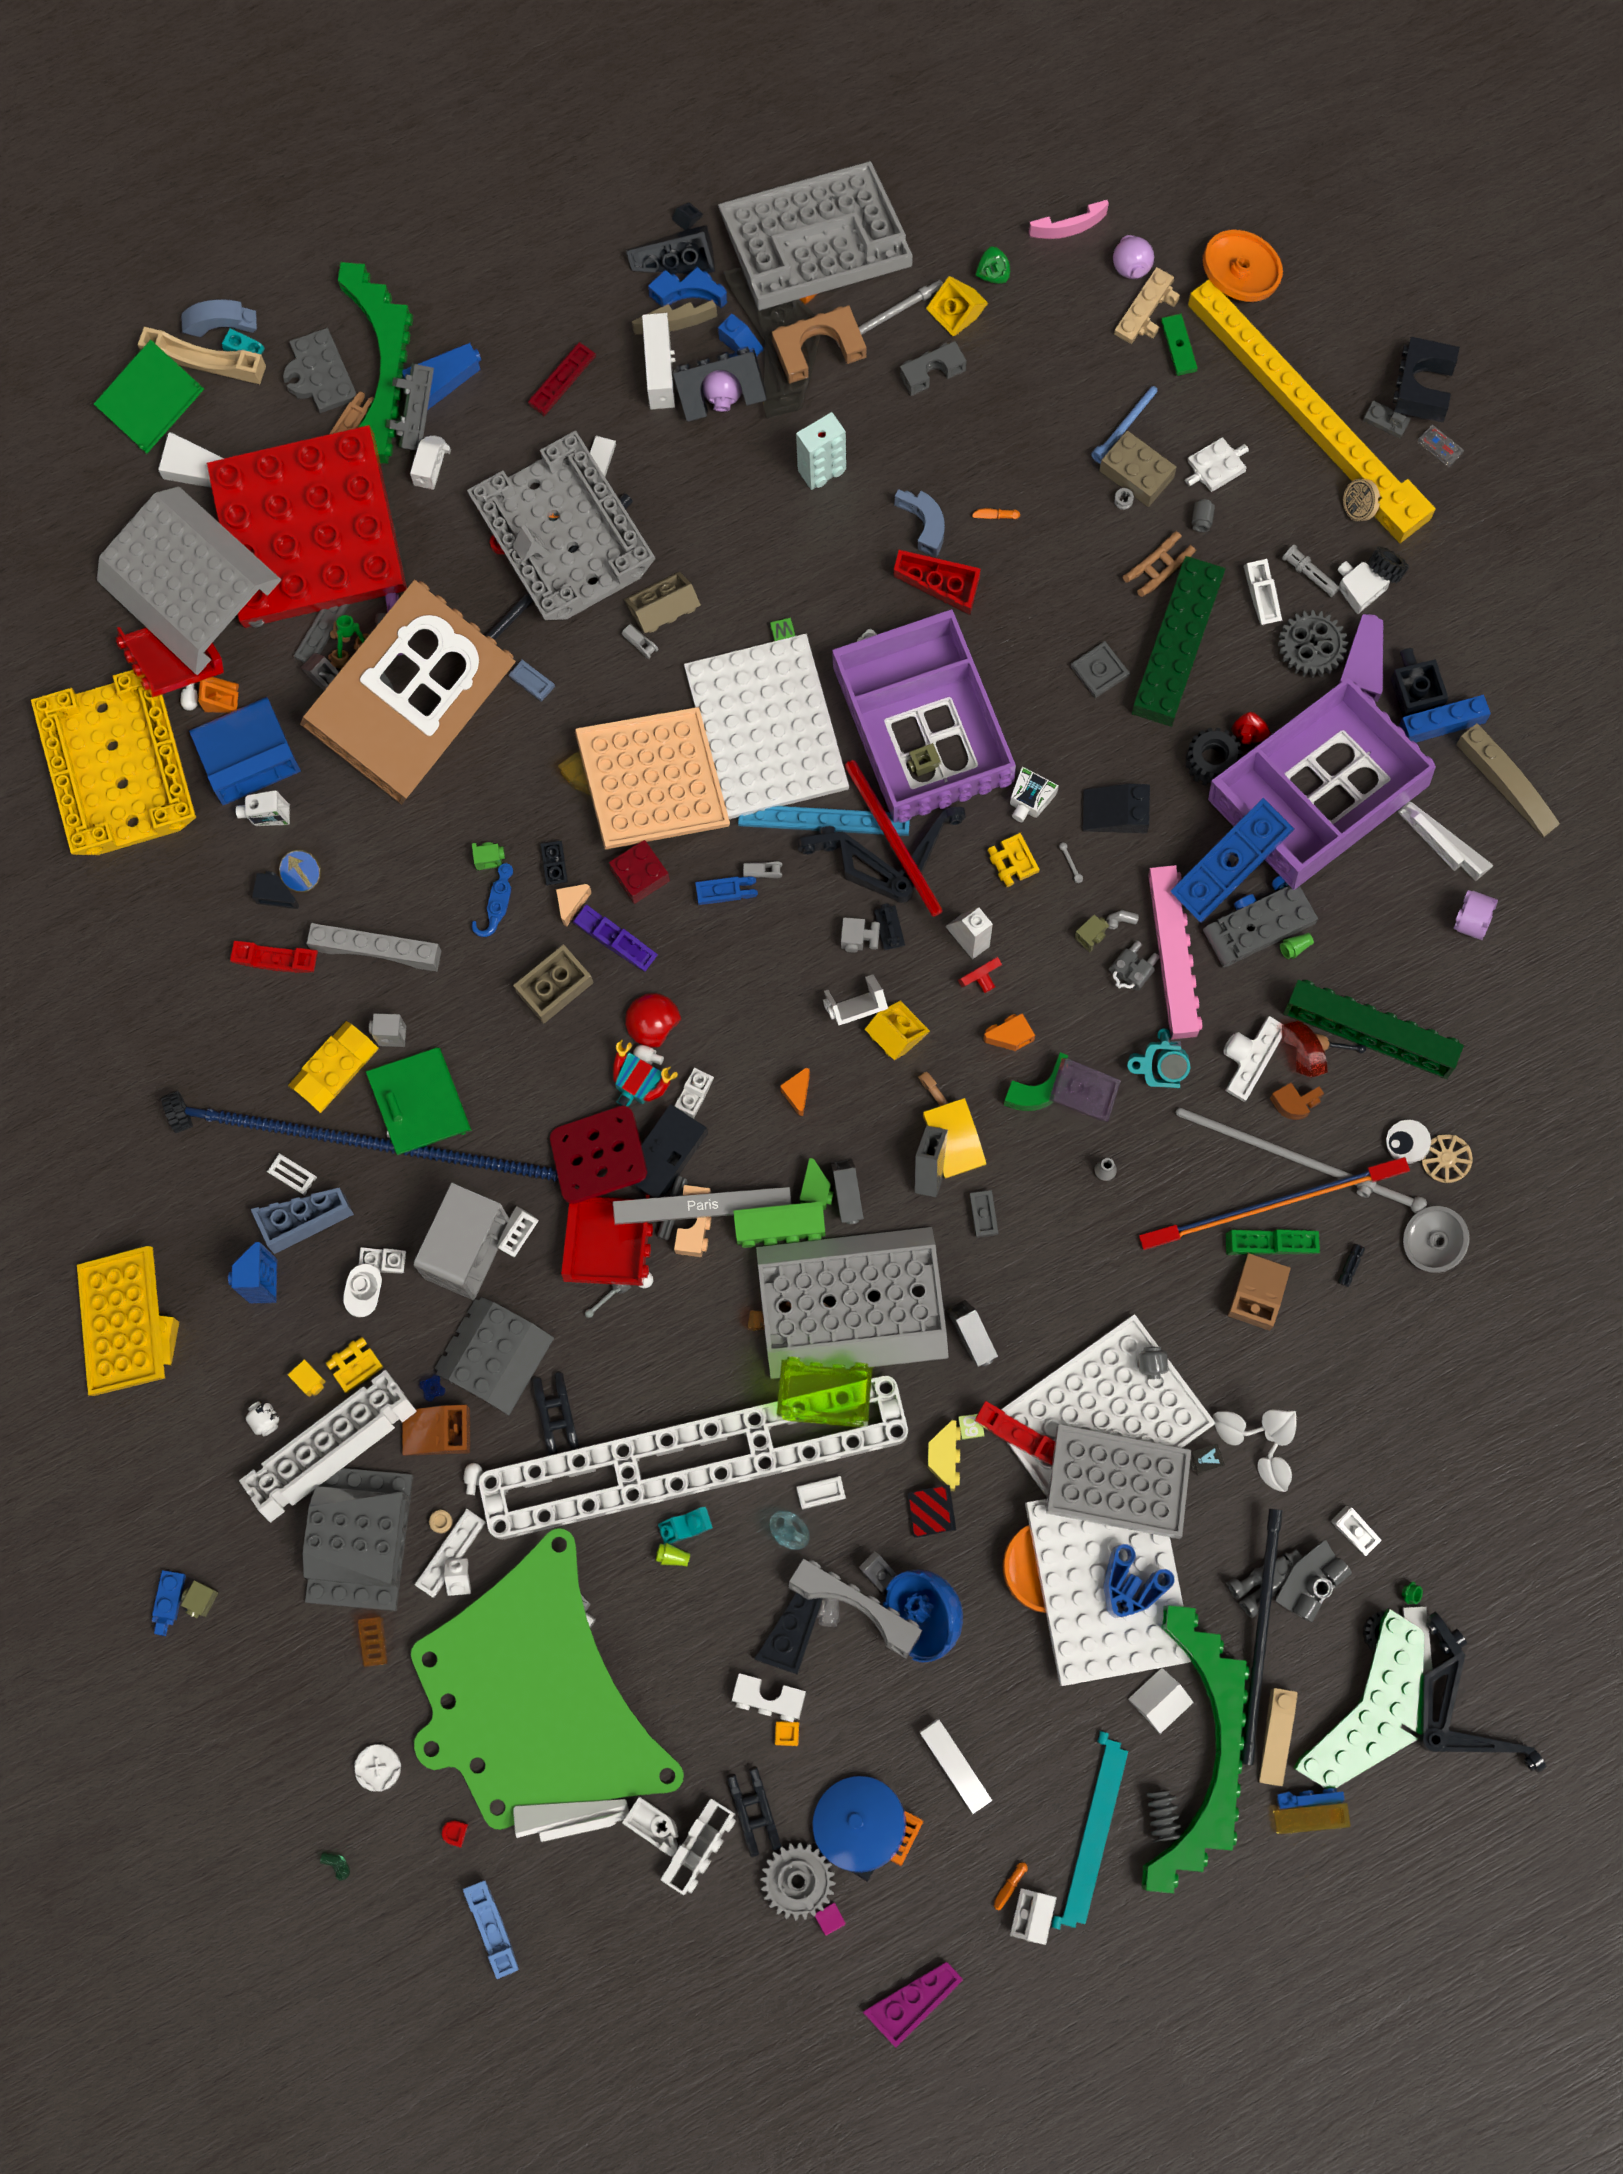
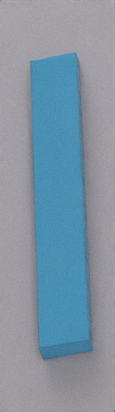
[738,806,910,836]

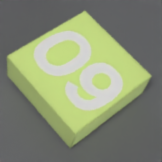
[958,1414,984,1440]

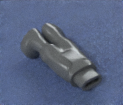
[1227,1549,1302,1618]

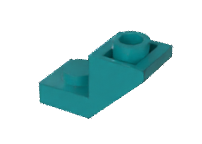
[658,1507,713,1544]

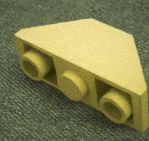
[928,1421,961,1491]

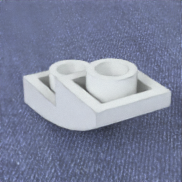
[675,1068,714,1119]
[358,1248,406,1273]

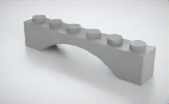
[307,923,442,972]
[789,1559,922,1659]

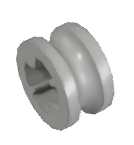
[1114,488,1134,510]

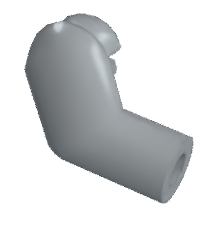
[1106,910,1139,929]

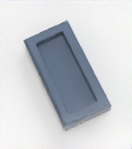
[509,660,555,702]

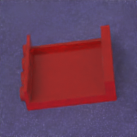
[116,627,224,698]
[561,1195,653,1286]

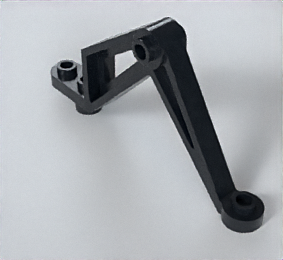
[797,807,966,903]
[1420,1612,1546,1773]

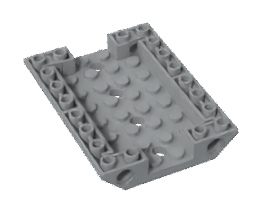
[467,431,655,620]
[756,1227,949,1379]

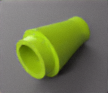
[655,1543,690,1567]

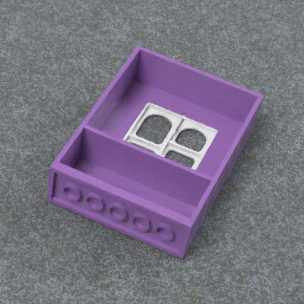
[832,609,1016,823]
[1208,678,1436,890]

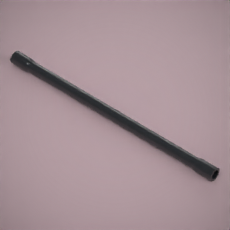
[485,493,633,640]
[1240,1509,1283,1765]

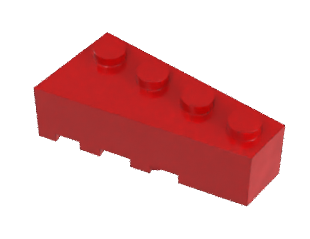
[894,550,981,615]

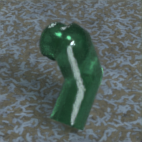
[320,1852,350,1881]

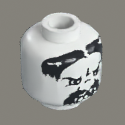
[246,1402,279,1436]

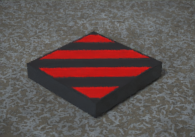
[908,1485,956,1538]

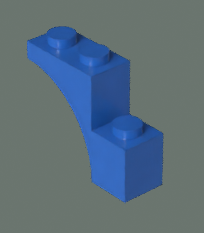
[648,267,727,308]

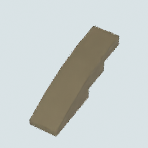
[632,300,717,334]

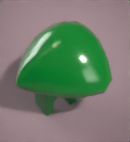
[976,247,1010,284]

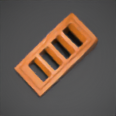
[890,1811,923,1866]

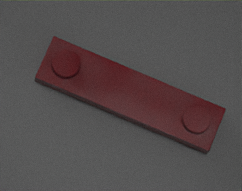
[528,342,596,416]

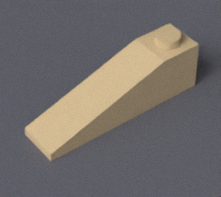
[1259,1688,1297,1786]

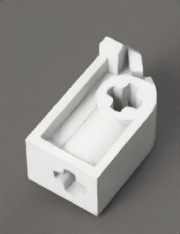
[410,436,451,490]
[623,1797,678,1857]

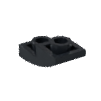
[541,841,568,886]

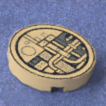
[1343,479,1380,521]

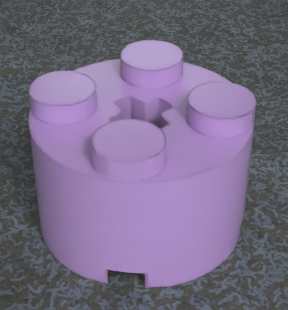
[1454,890,1498,940]

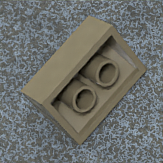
[624,572,701,633]

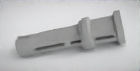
[1282,544,1340,597]

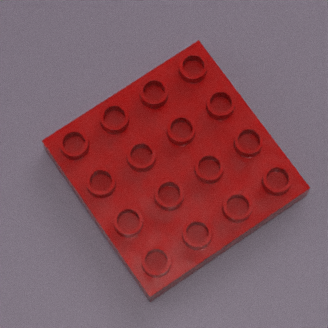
[207,425,407,628]

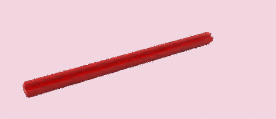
[845,760,942,917]

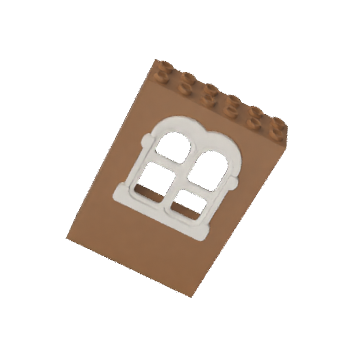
[300,580,516,805]

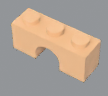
[674,1185,711,1257]

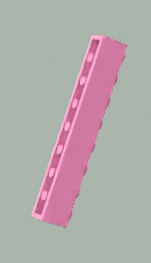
[1148,865,1202,1039]

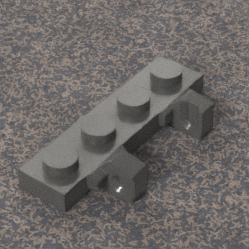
[386,364,434,450]

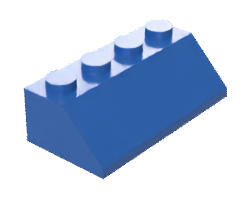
[228,1242,277,1303]

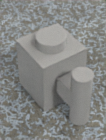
[841,918,880,952]

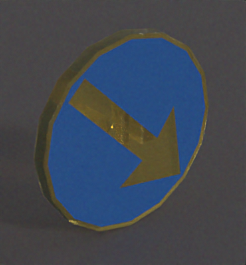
[279,850,321,892]

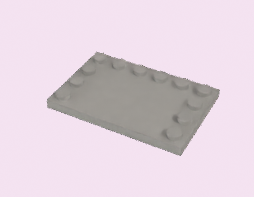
[1046,1424,1191,1539]

